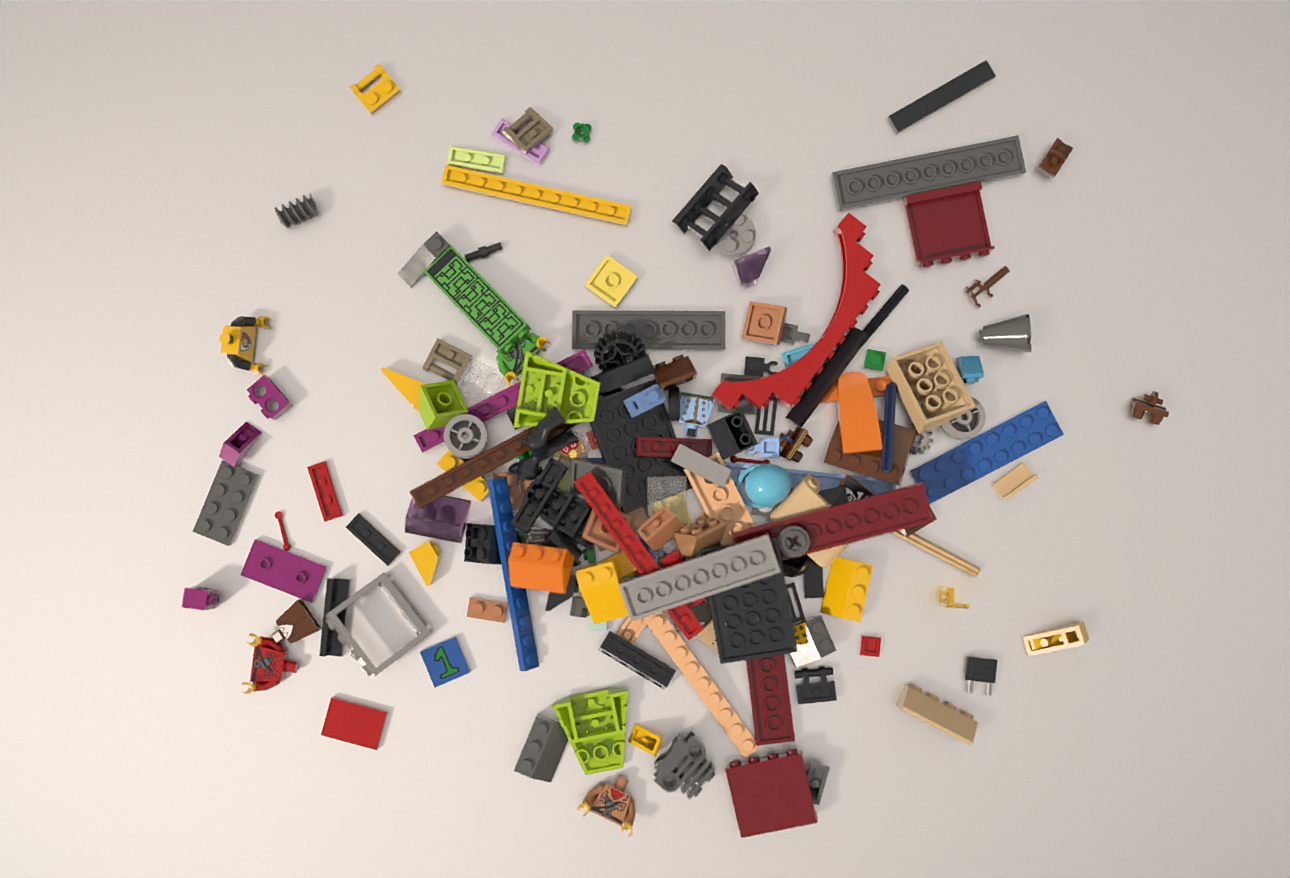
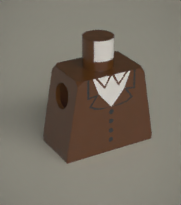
[272,599,322,644]

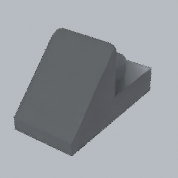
[807,761,830,805]

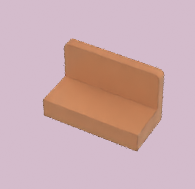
[636,505,683,552]

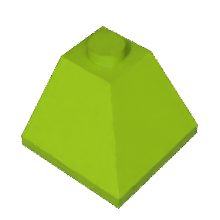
[419,380,468,430]

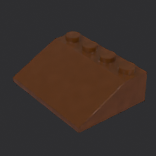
[823,419,917,486]

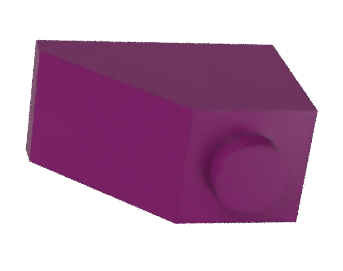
[219,422,262,467]

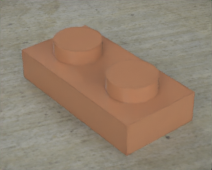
[467,597,508,623]

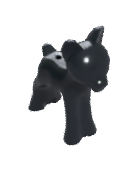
[508,406,579,485]

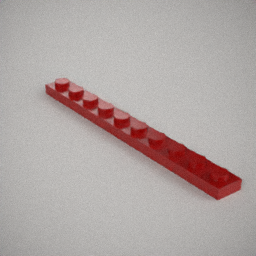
[574,471,704,640]

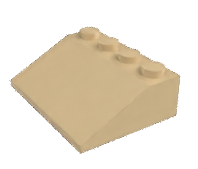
[886,341,976,434]

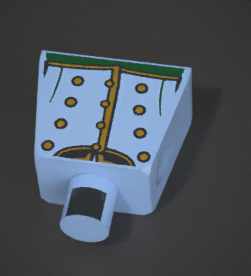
[679,391,715,437]

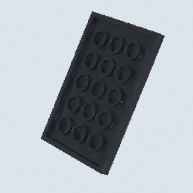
[589,379,693,514]
[700,536,798,664]

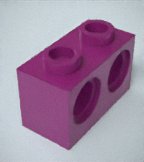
[247,375,293,420]
[181,586,220,611]

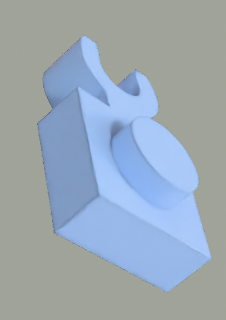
[747,438,780,458]

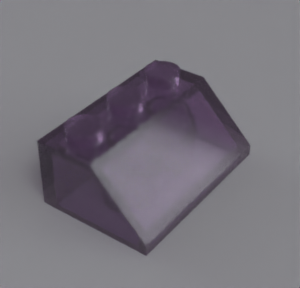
[405,496,471,543]

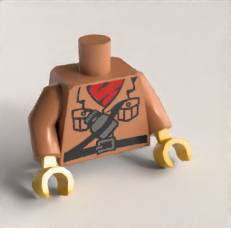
[576,775,636,838]

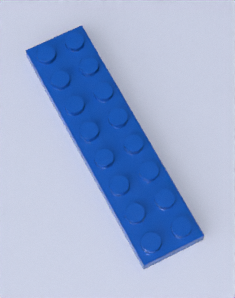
[910,401,1064,504]

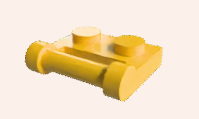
[350,64,401,115]

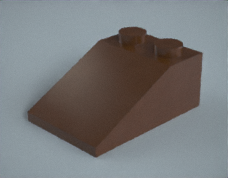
[653,355,697,392]

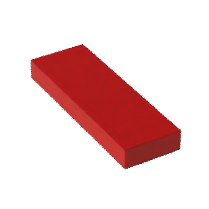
[307,461,344,522]

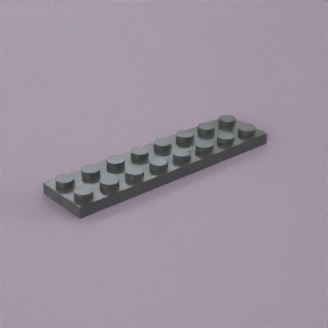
[572,310,725,350]

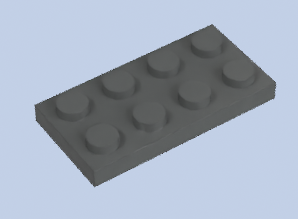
[193,460,259,546]

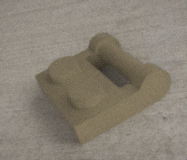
[502,107,553,154]
[422,338,472,386]

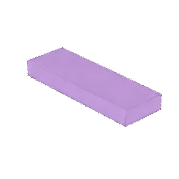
[492,118,550,165]

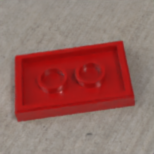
[321,697,388,750]

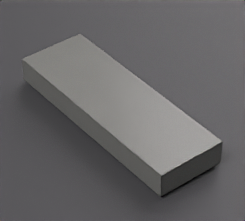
[671,444,732,488]

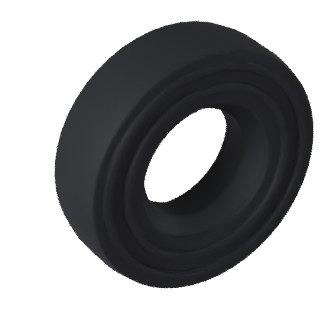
[668,386,680,421]

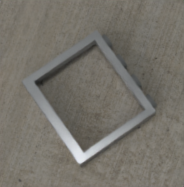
[325,572,431,679]

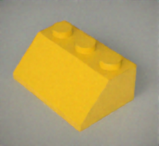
[820,557,873,622]

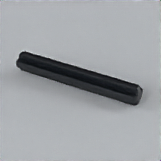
[862,284,909,345]

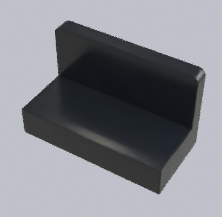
[542,528,583,567]

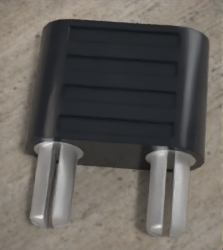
[965,656,998,696]

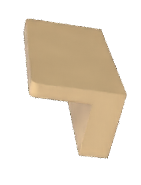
[992,462,1038,500]

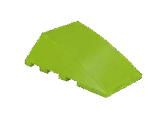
[513,351,600,428]
[551,687,628,775]

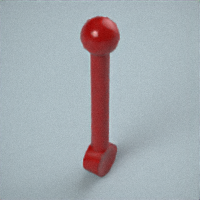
[730,455,770,464]
[275,511,290,550]

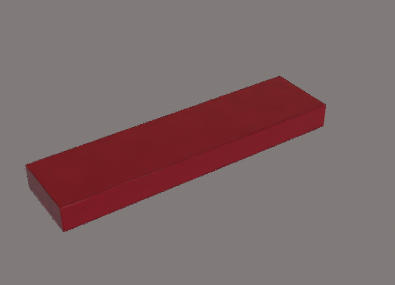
[636,436,712,458]

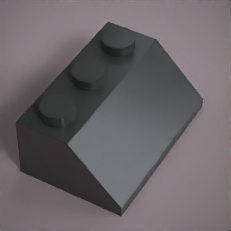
[514,714,568,783]

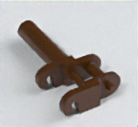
[965,266,1010,308]

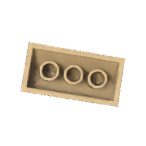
[895,684,978,746]

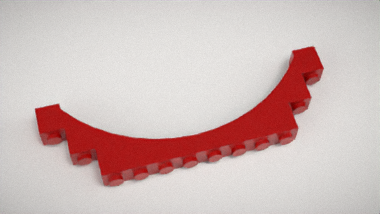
[710,213,881,410]

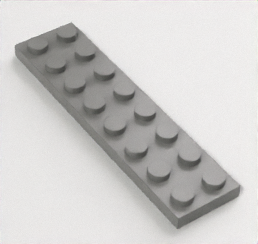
[618,534,781,622]

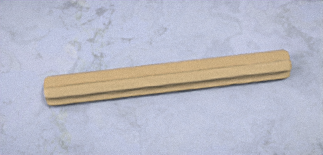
[892,530,980,577]

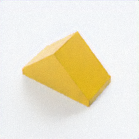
[628,724,663,757]

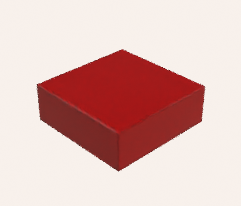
[859,635,881,657]

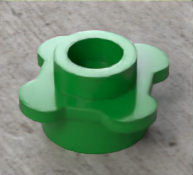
[572,122,592,142]

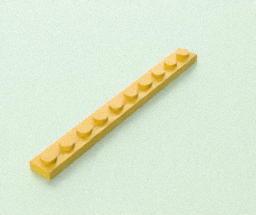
[441,165,631,226]

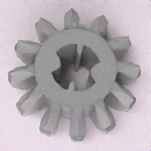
[909,423,933,455]

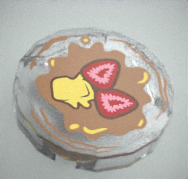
[552,431,590,469]

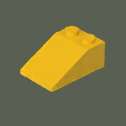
[575,558,629,624]

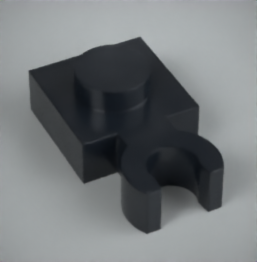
[744,356,778,378]

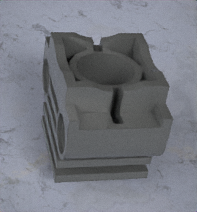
[653,731,716,799]

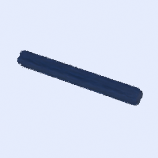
[881,384,897,473]

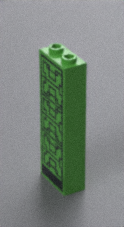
[423,245,531,355]

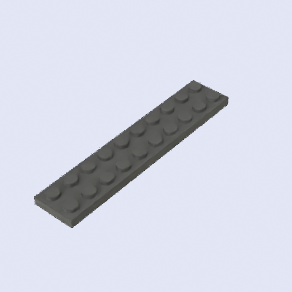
[831,135,1026,211]

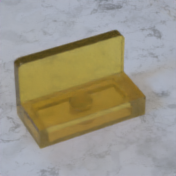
[939,586,969,608]

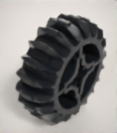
[594,328,646,370]

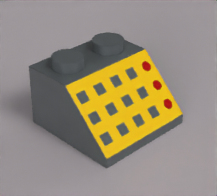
[790,615,837,667]

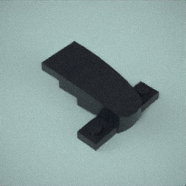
[510,458,595,551]

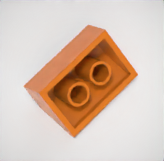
[508,542,575,594]

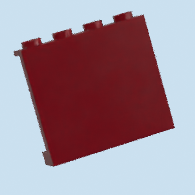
[903,181,995,268]
[725,748,818,838]

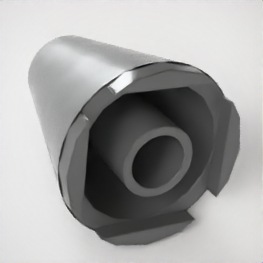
[979,314,1031,352]

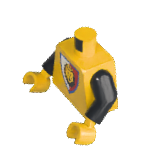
[220,316,270,375]

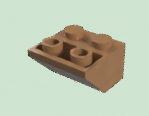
[674,517,727,556]

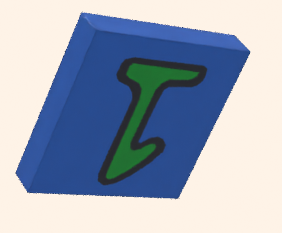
[420,637,471,688]

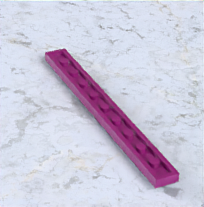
[413,349,593,452]

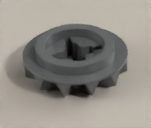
[778,525,810,557]

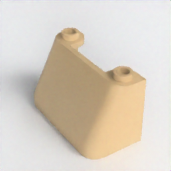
[770,473,850,568]

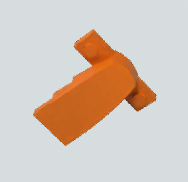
[820,372,890,454]

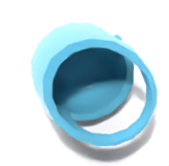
[736,463,791,508]

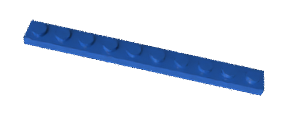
[487,477,539,671]

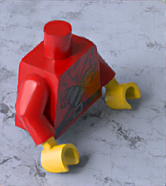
[241,633,298,694]

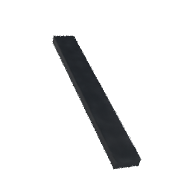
[507,354,656,430]

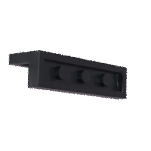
[319,578,351,657]
[598,631,676,690]

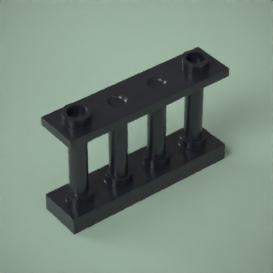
[672,164,759,251]

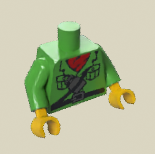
[496,332,551,386]

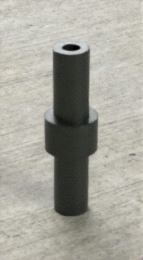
[464,242,503,262]

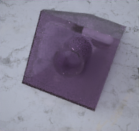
[732,246,771,288]

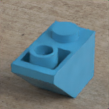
[956,356,984,384]

